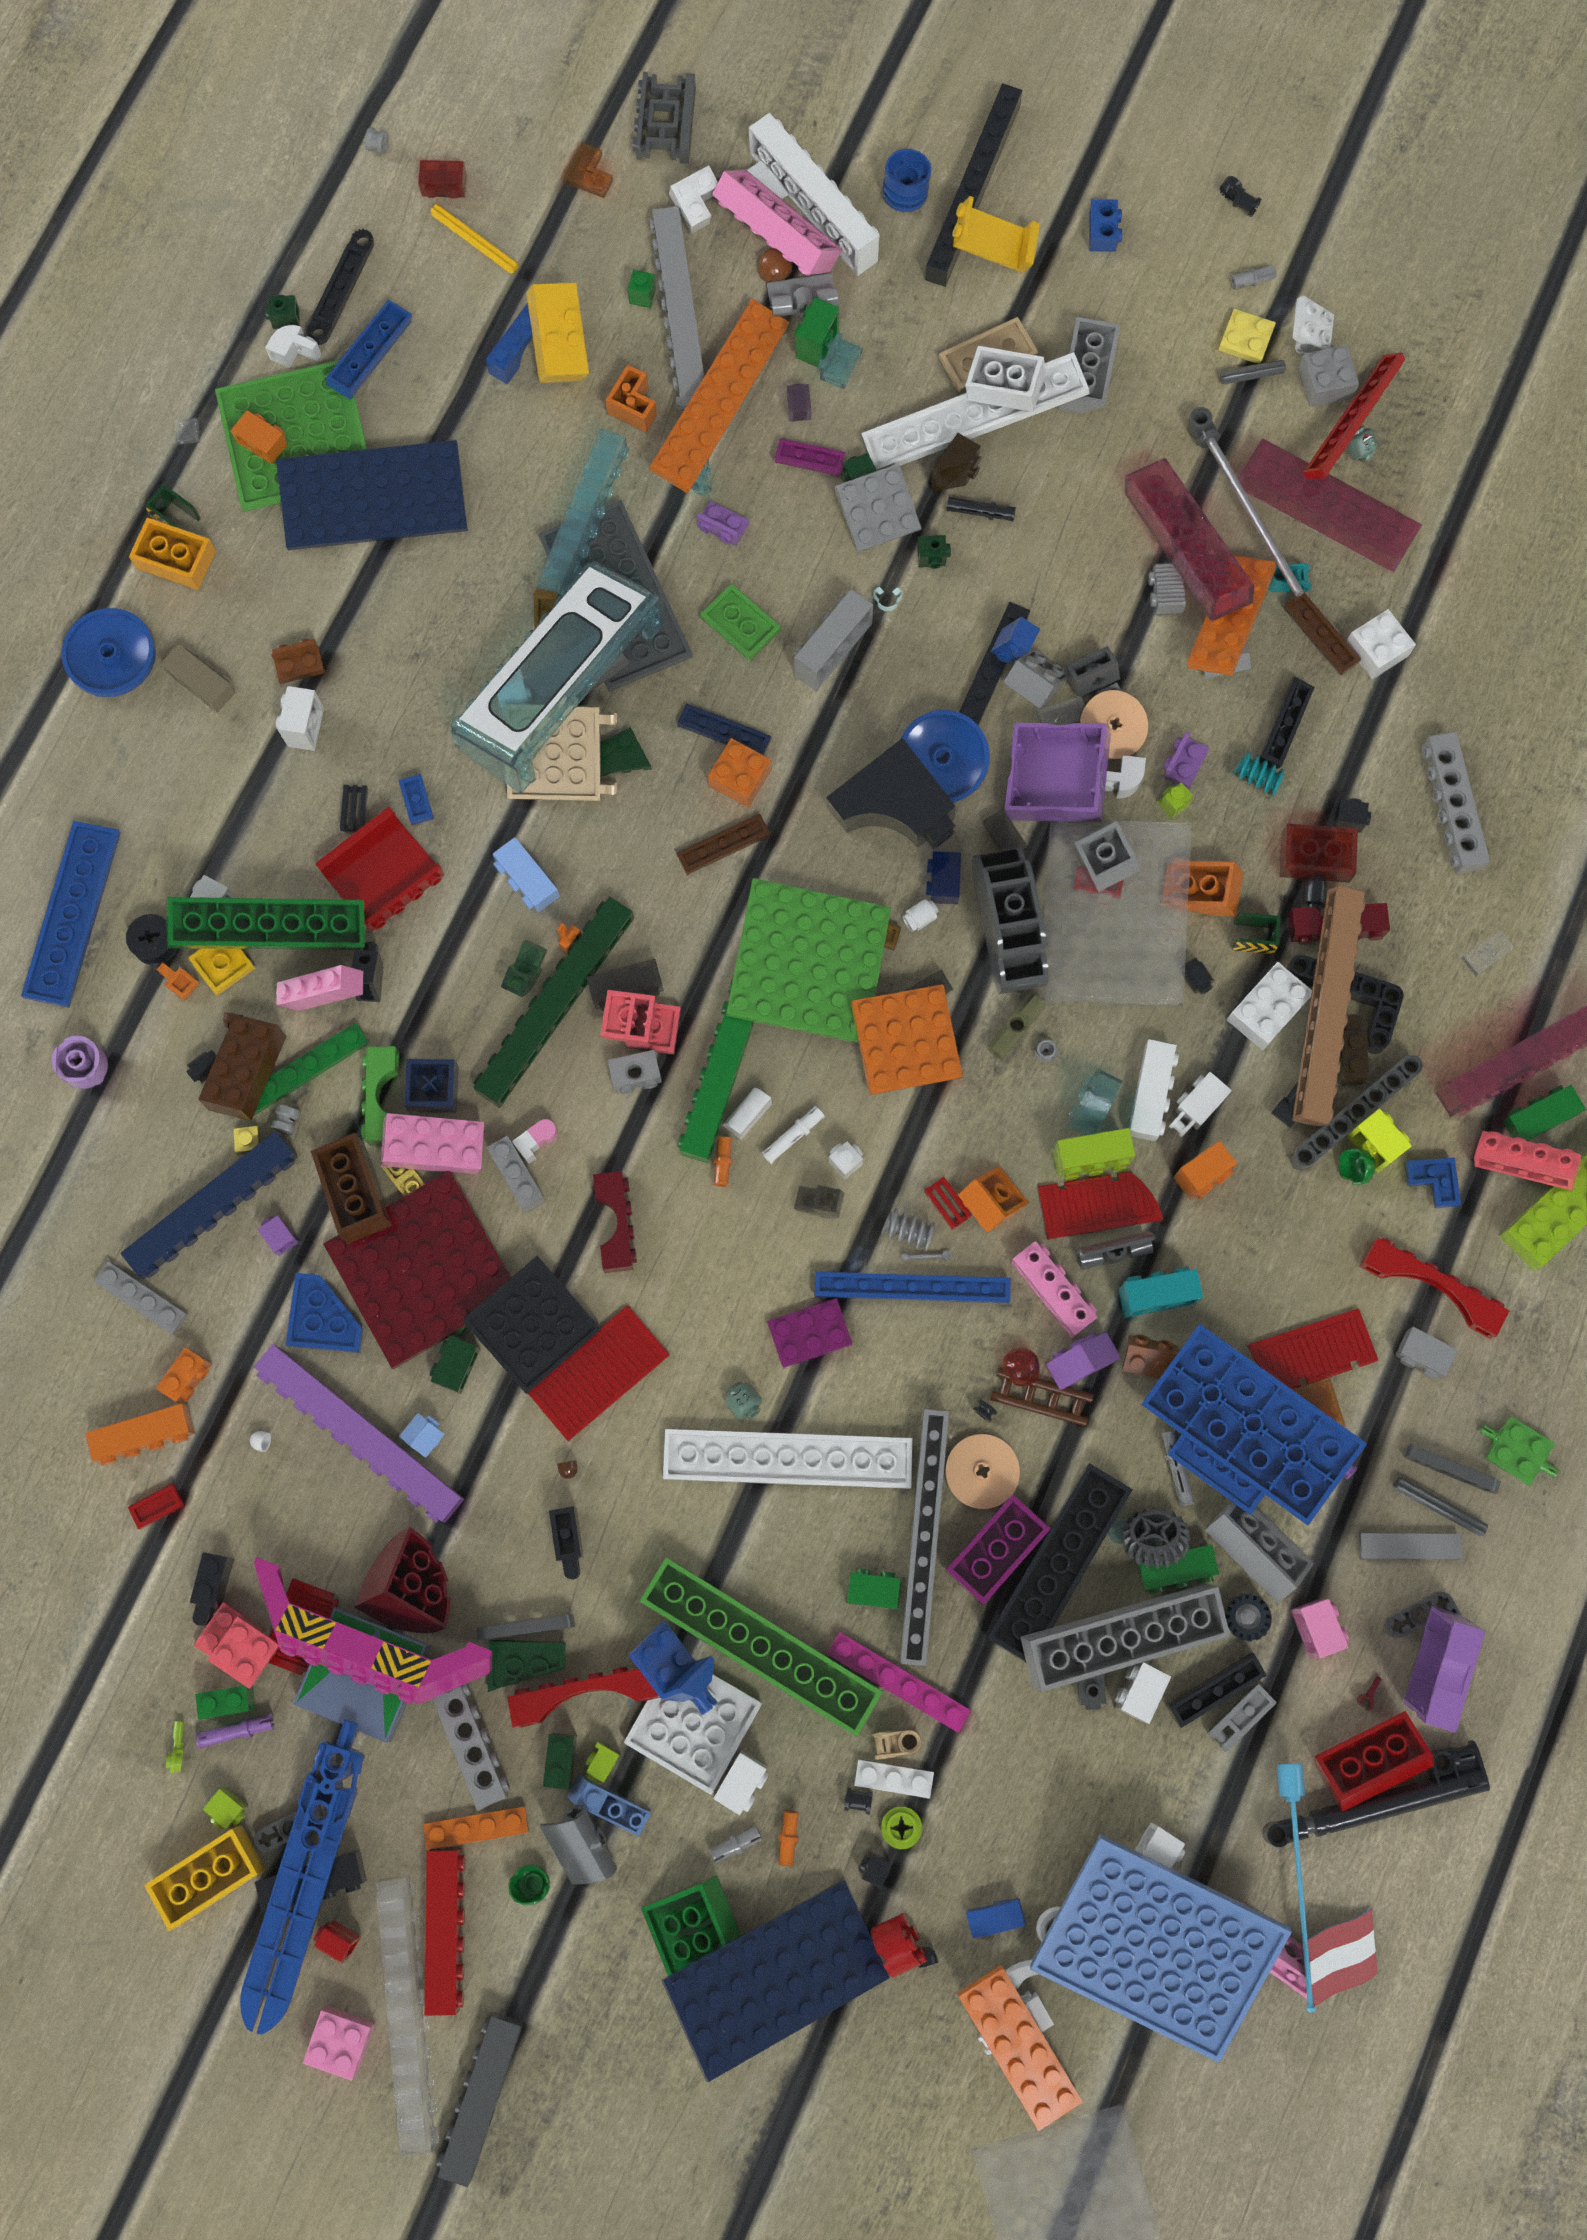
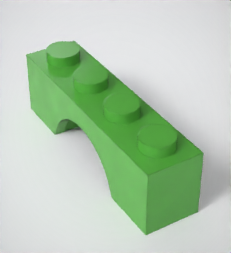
[361,1046,399,1146]

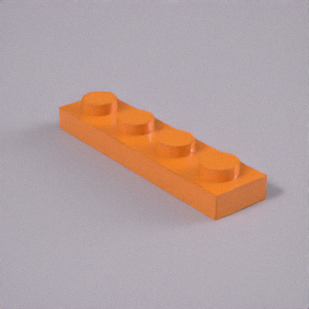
[423,1806,529,1850]

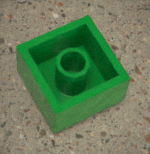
[794,298,839,368]

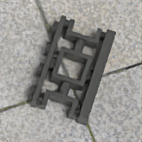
[632,72,696,164]

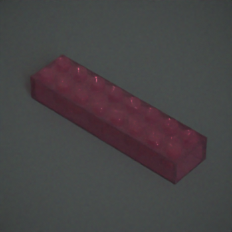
[1238,438,1422,573]
[1125,458,1254,622]
[1435,1005,1587,1118]

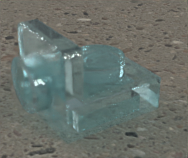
[691,459,712,496]

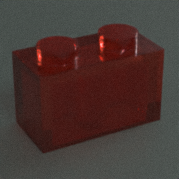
[418,160,467,199]

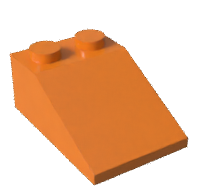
[1160,861,1244,917]

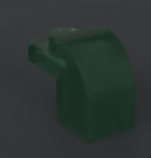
[501,940,547,997]

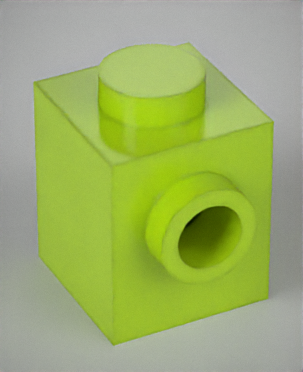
[203,1787,249,1829]

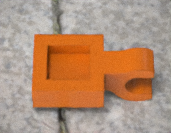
[556,923,582,955]
[156,962,200,1001]

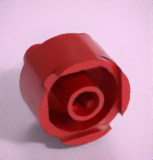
[871,1913,927,1978]

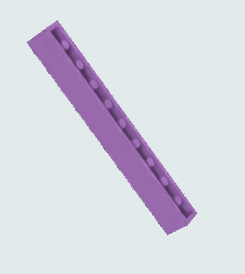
[254,1344,464,1523]

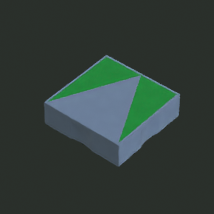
[293,1607,432,1743]

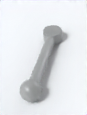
[901,1250,952,1261]

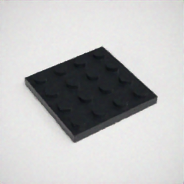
[462,1256,601,1394]

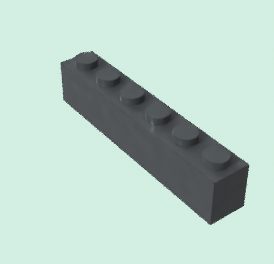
[436,2012,524,2188]

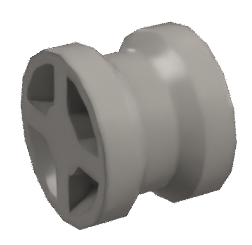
[364,127,389,154]

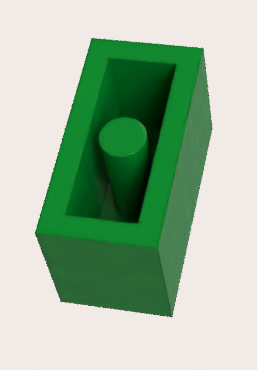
[847,1568,901,1609]
[195,1685,256,1720]

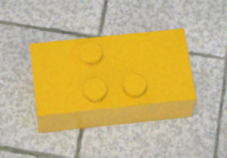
[526,283,589,383]
[144,1825,267,1931]

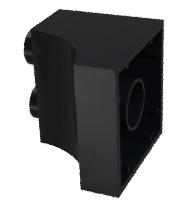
[826,738,956,850]

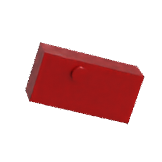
[1314,1711,1434,1812]

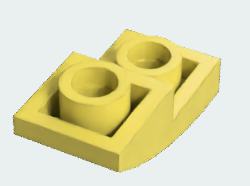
[381,1166,425,1196]

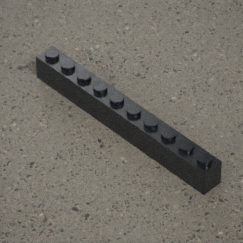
[925,83,1023,287]

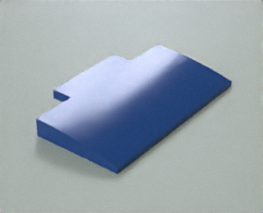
[1141,1324,1367,1525]

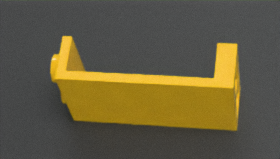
[952,196,1040,273]

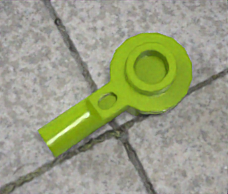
[165,1721,185,1774]

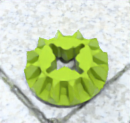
[881,1806,922,1849]

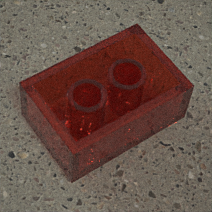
[1280,823,1358,883]

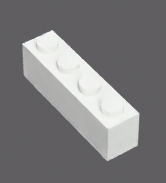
[1129,1039,1179,1141]

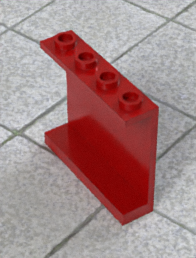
[315,807,444,932]

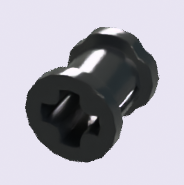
[844,1787,873,1815]

